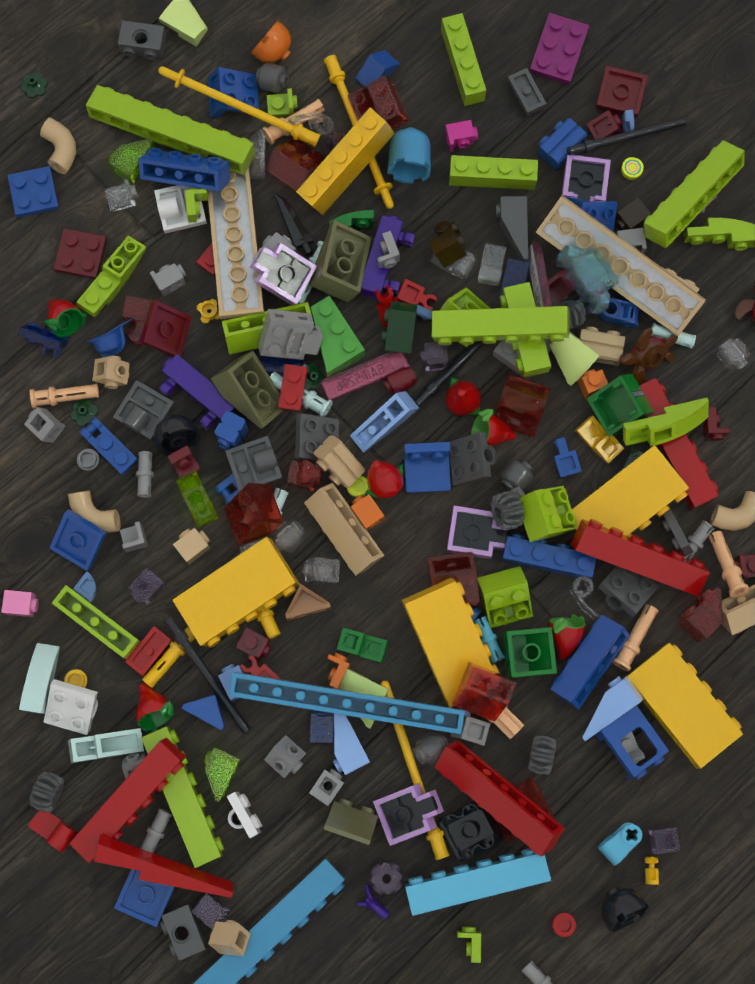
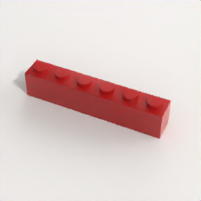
[640,378,719,511]
[571,519,710,596]
[69,738,187,863]
[435,740,565,857]

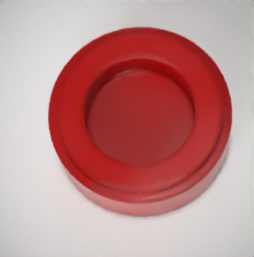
[552,912,576,937]

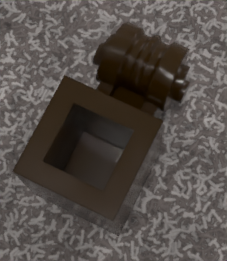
[429,221,467,268]

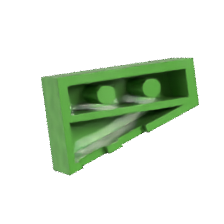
[311,296,365,379]

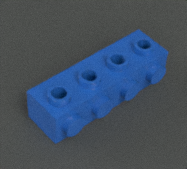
[139,148,230,191]
[501,534,596,581]
[551,615,630,710]

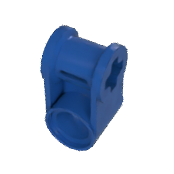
[597,298,641,329]

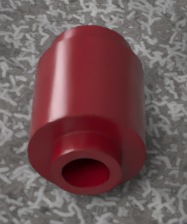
[383,366,417,395]

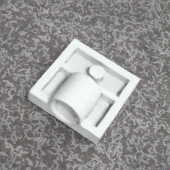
[154,185,207,233]
[44,679,98,735]
[227,792,262,838]

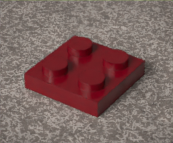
[596,66,648,118]
[54,228,107,279]
[140,300,191,357]

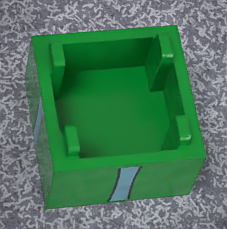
[586,374,654,437]

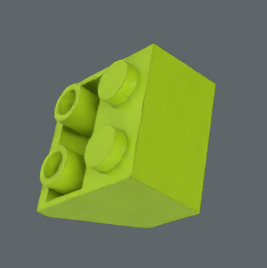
[519,486,578,542]
[477,566,533,628]

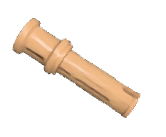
[262,99,325,145]
[30,384,99,409]
[709,531,749,597]
[612,604,659,672]

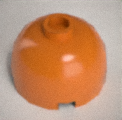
[251,21,291,64]

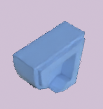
[622,109,634,132]
[416,305,432,320]
[73,571,97,603]

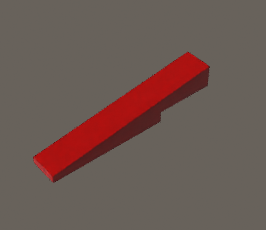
[94,834,233,898]

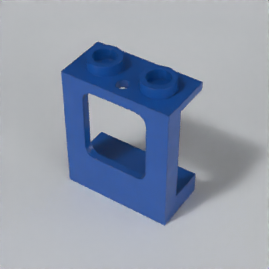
[595,705,669,780]

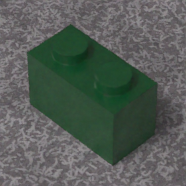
[381,301,418,354]

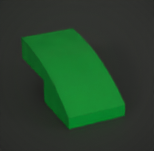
[337,628,389,663]

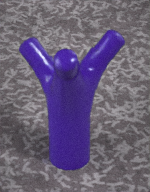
[357,884,390,920]

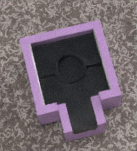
[561,155,611,201]
[250,243,317,305]
[446,506,507,559]
[373,783,444,846]

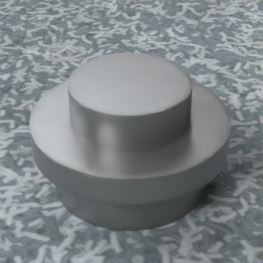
[77,449,100,471]

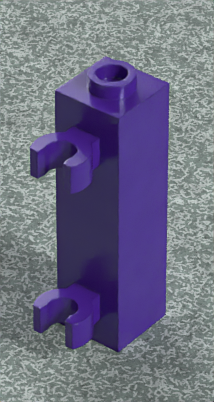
[359,215,415,299]
[159,354,238,431]

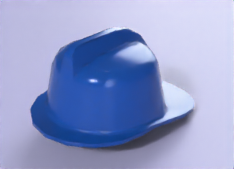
[86,319,133,358]

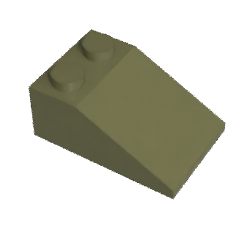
[310,220,371,303]
[211,351,284,428]
[324,798,378,845]

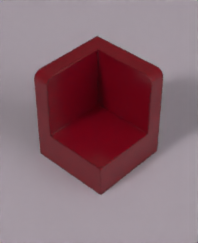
[541,268,578,304]

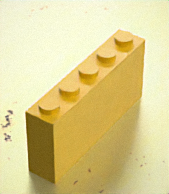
[296,108,395,215]
[572,445,689,537]
[173,537,300,648]
[402,578,500,707]
[624,643,743,769]

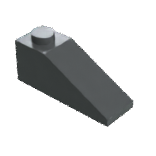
[495,196,528,266]

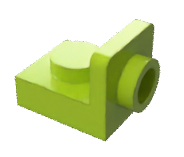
[267,88,298,118]
[185,188,208,223]
[457,926,481,963]

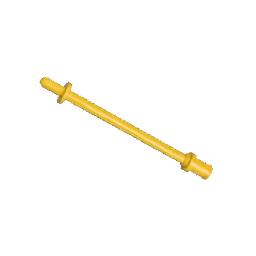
[324,55,394,209]
[158,66,321,147]
[381,681,450,860]

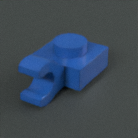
[553,437,582,479]

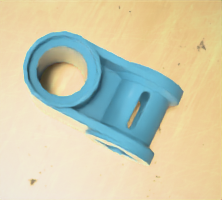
[598,822,642,866]

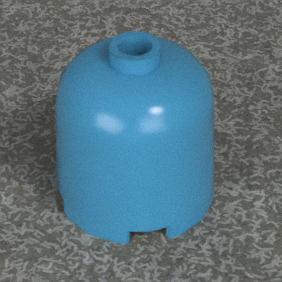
[387,127,431,184]

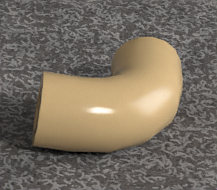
[40,117,76,174]
[68,490,121,533]
[710,491,755,531]

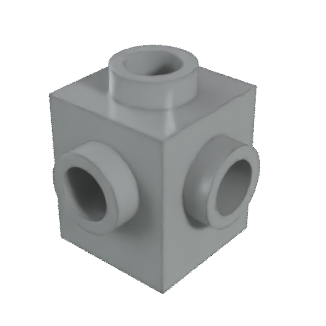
[264,735,306,778]

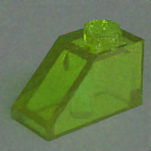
[108,139,156,184]
[176,471,218,527]
[203,747,241,802]

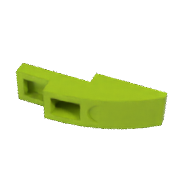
[683,218,755,251]
[76,235,146,317]
[623,398,709,447]

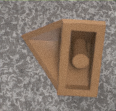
[285,584,331,621]

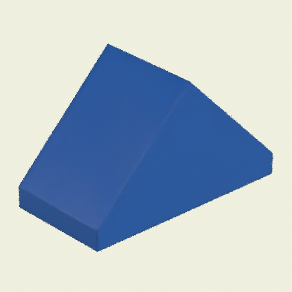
[355,50,400,94]
[182,695,226,731]

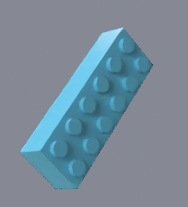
[404,848,551,916]

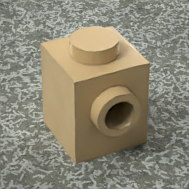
[173,528,210,565]
[208,920,251,956]

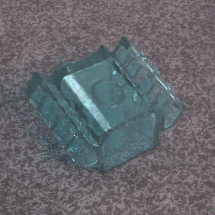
[556,245,619,315]

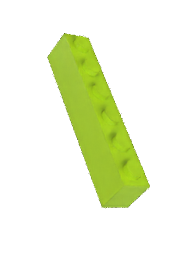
[644,140,745,248]
[432,306,570,345]
[141,726,225,868]

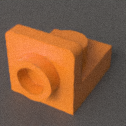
[327,653,350,689]

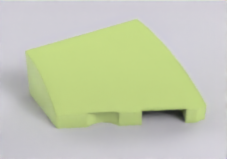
[159,0,208,47]
[548,331,600,386]
[339,669,389,729]

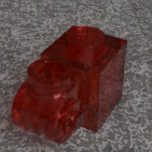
[122,296,153,346]
[287,460,322,491]

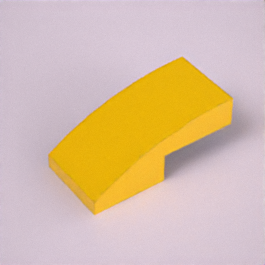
[575,416,624,463]

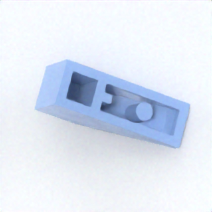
[350,391,419,453]
[582,676,644,741]
[333,713,370,775]

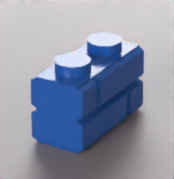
[537,118,587,170]
[214,411,249,451]

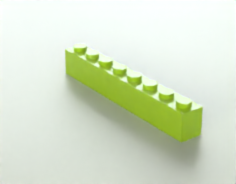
[86,85,255,175]

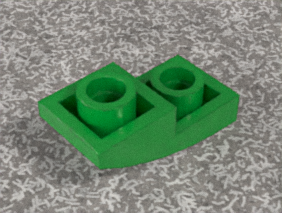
[330,210,374,228]

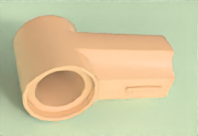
[477,692,524,739]

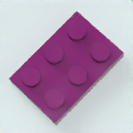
[529,13,589,85]

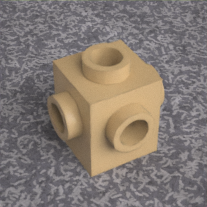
[92,356,130,389]

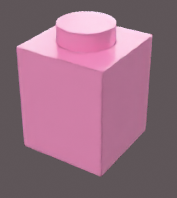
[1,590,39,617]

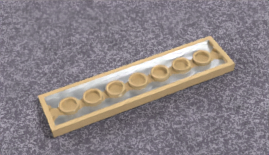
[207,167,264,319]
[536,195,706,336]

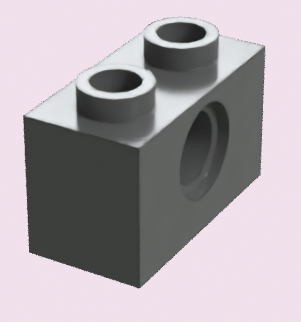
[118,20,167,60]
[160,903,208,961]

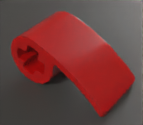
[28,811,77,853]

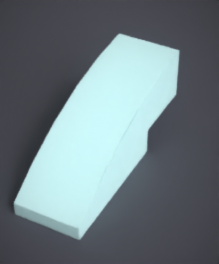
[19,643,60,714]
[68,728,144,763]

